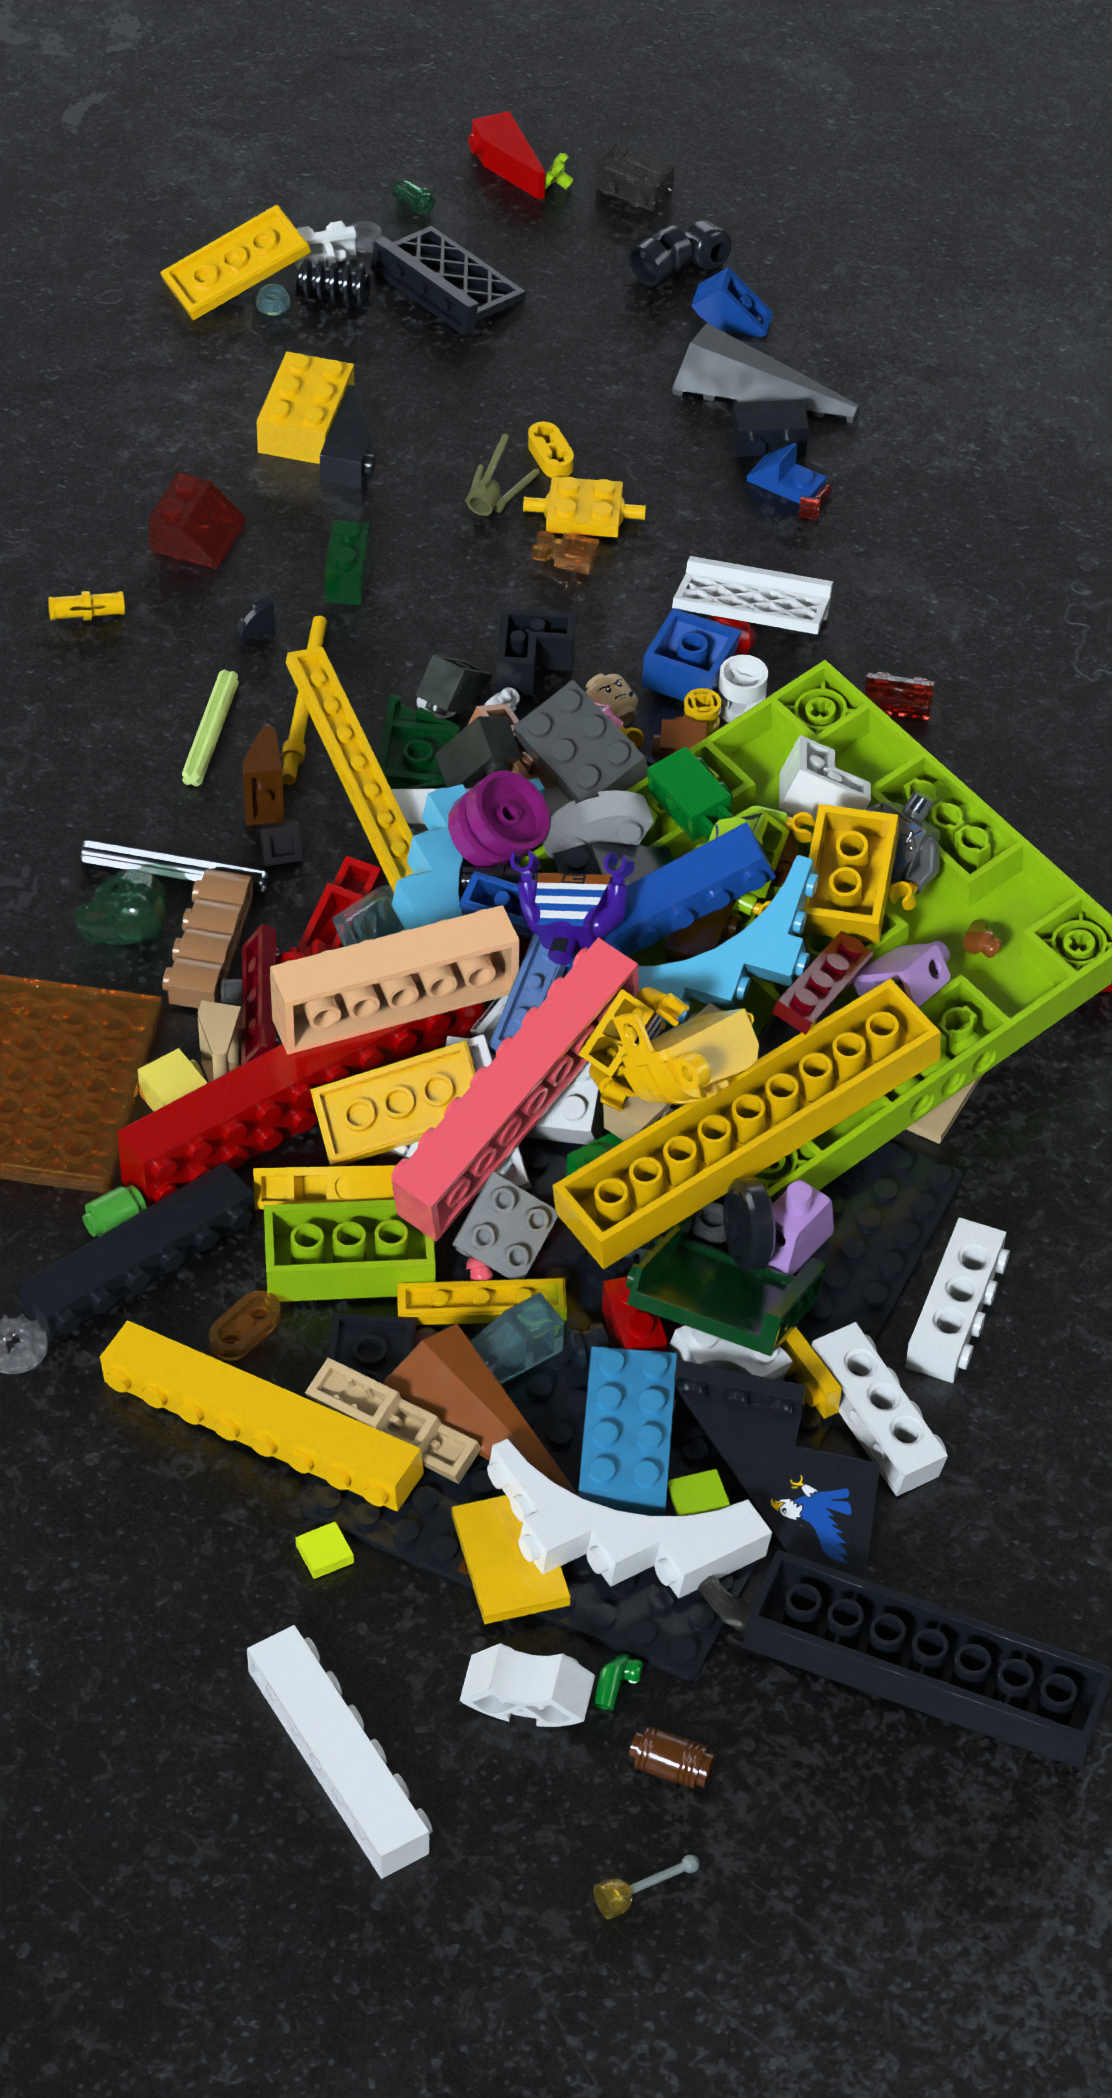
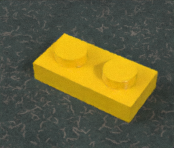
[780,1327,842,1419]

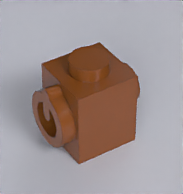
[652,716,707,761]

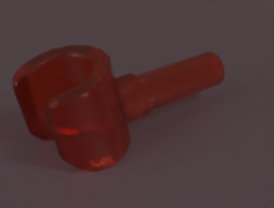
[798,485,832,520]

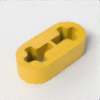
[528,421,574,478]

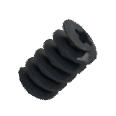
[296,254,371,308]

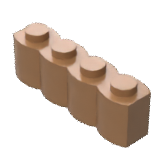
[163,869,253,1009]

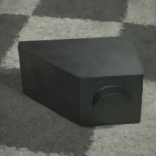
[416,655,493,716]

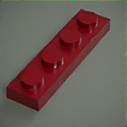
[241,923,279,1065]
[772,931,874,1035]

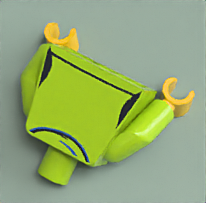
[695,806,815,916]

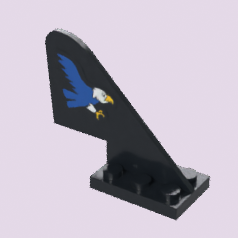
[674,1360,880,1580]

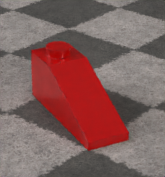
[468,111,545,199]

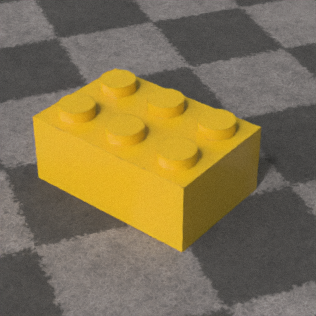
[257,351,354,464]
[802,804,899,943]

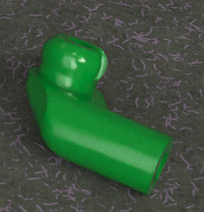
[592,1655,643,1711]

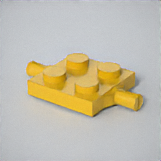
[523,477,646,537]

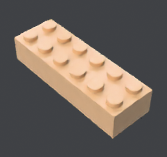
[270,905,519,1055]

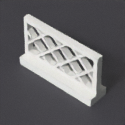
[672,556,833,634]

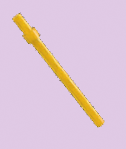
[281,616,327,785]

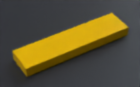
[397,1278,567,1325]

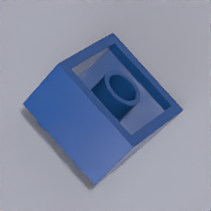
[642,608,741,701]

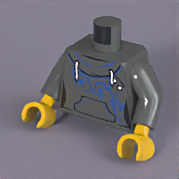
[866,790,941,910]

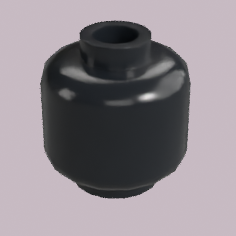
[685,220,732,270]

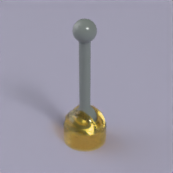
[593,1855,700,1920]

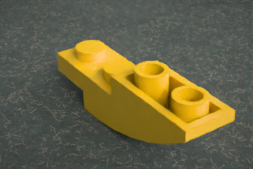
[253,1165,396,1210]

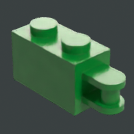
[647,746,733,842]

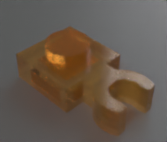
[532,531,599,574]

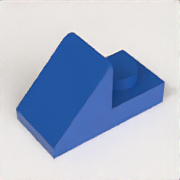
[746,443,827,508]

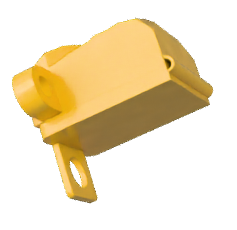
[614,1008,759,1105]

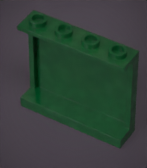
[626,1214,828,1356]

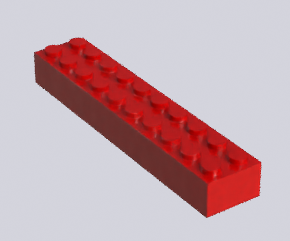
[117,1002,485,1208]

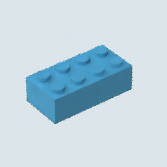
[578,1346,677,1516]

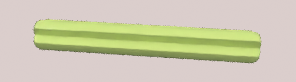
[182,669,239,787]

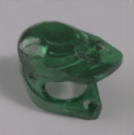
[75,869,167,945]

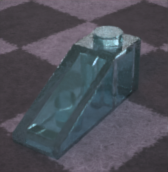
[470,1292,564,1384]

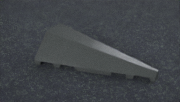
[672,323,859,423]

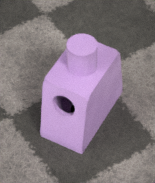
[853,941,950,1007]
[767,1180,834,1275]

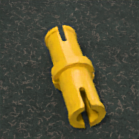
[48,591,125,620]

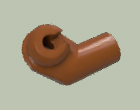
[963,921,1002,958]

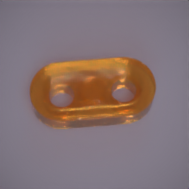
[209,1291,281,1361]

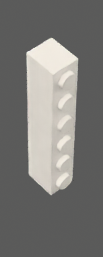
[247,1625,433,1879]

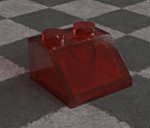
[148,472,246,569]

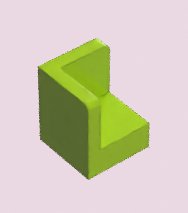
[667,1469,730,1516]

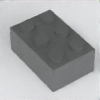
[513,680,648,804]

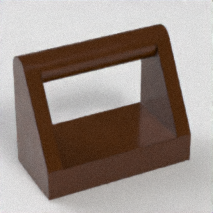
[242,726,284,826]

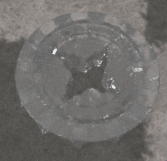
[0,1314,48,1374]

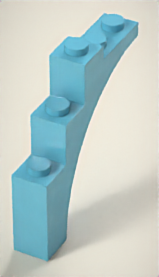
[391,778,545,930]
[638,855,819,1033]

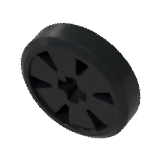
[723,1177,776,1271]

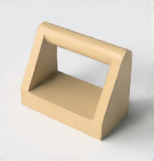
[197,1000,242,1083]

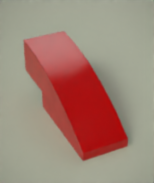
[297,856,386,950]

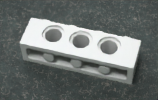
[905,1217,1010,1383]
[811,1322,948,1497]

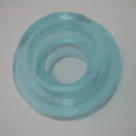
[256,284,290,316]

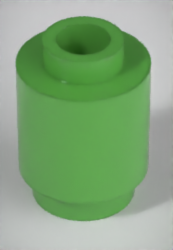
[82,1185,147,1237]

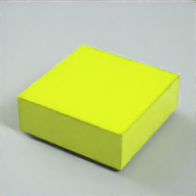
[295,1522,354,1579]

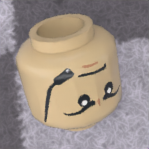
[585,673,638,727]

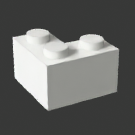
[779,735,871,822]

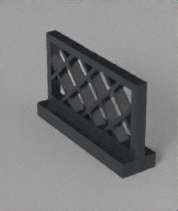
[370,226,526,336]

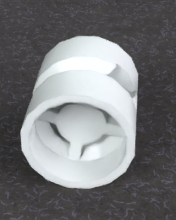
[718,654,768,723]

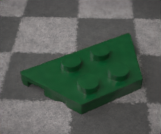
[378,695,460,789]

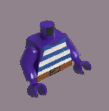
[510,850,635,965]

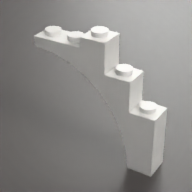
[487,1439,772,1599]

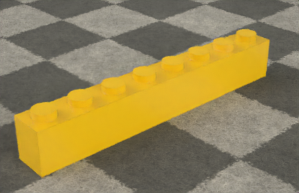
[100,1320,424,1512]

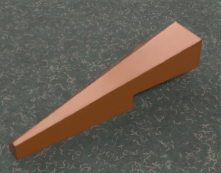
[383,1323,578,1496]

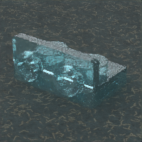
[332,884,405,947]

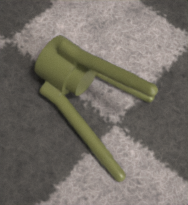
[465,434,540,516]

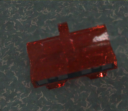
[865,672,934,720]

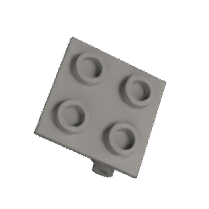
[452,1171,558,1279]

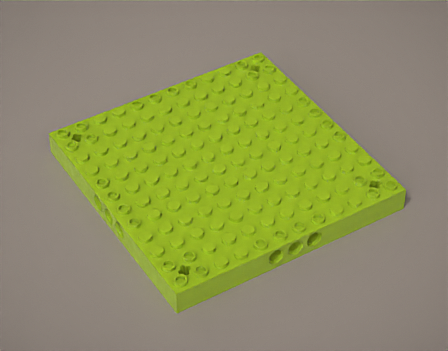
[463,660,1112,1204]

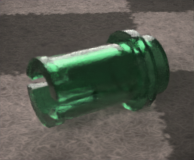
[393,177,435,214]

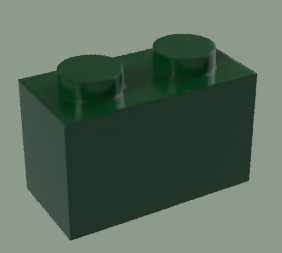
[324,520,370,606]

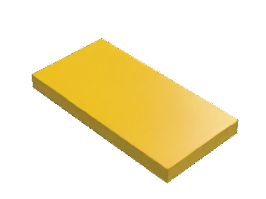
[160,205,311,321]
[310,1040,476,1167]

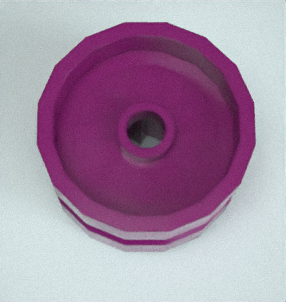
[448,770,550,867]

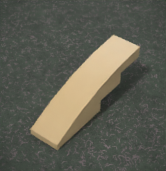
[305,1358,481,1484]

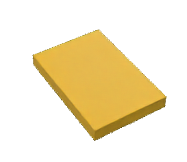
[452,1495,571,1624]

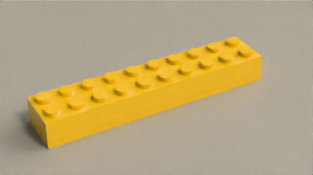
[552,978,941,1269]

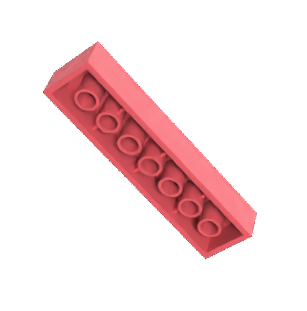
[391,937,639,1242]

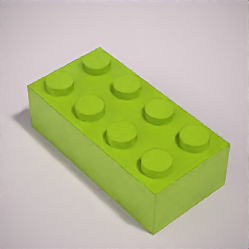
[264,1199,435,1302]

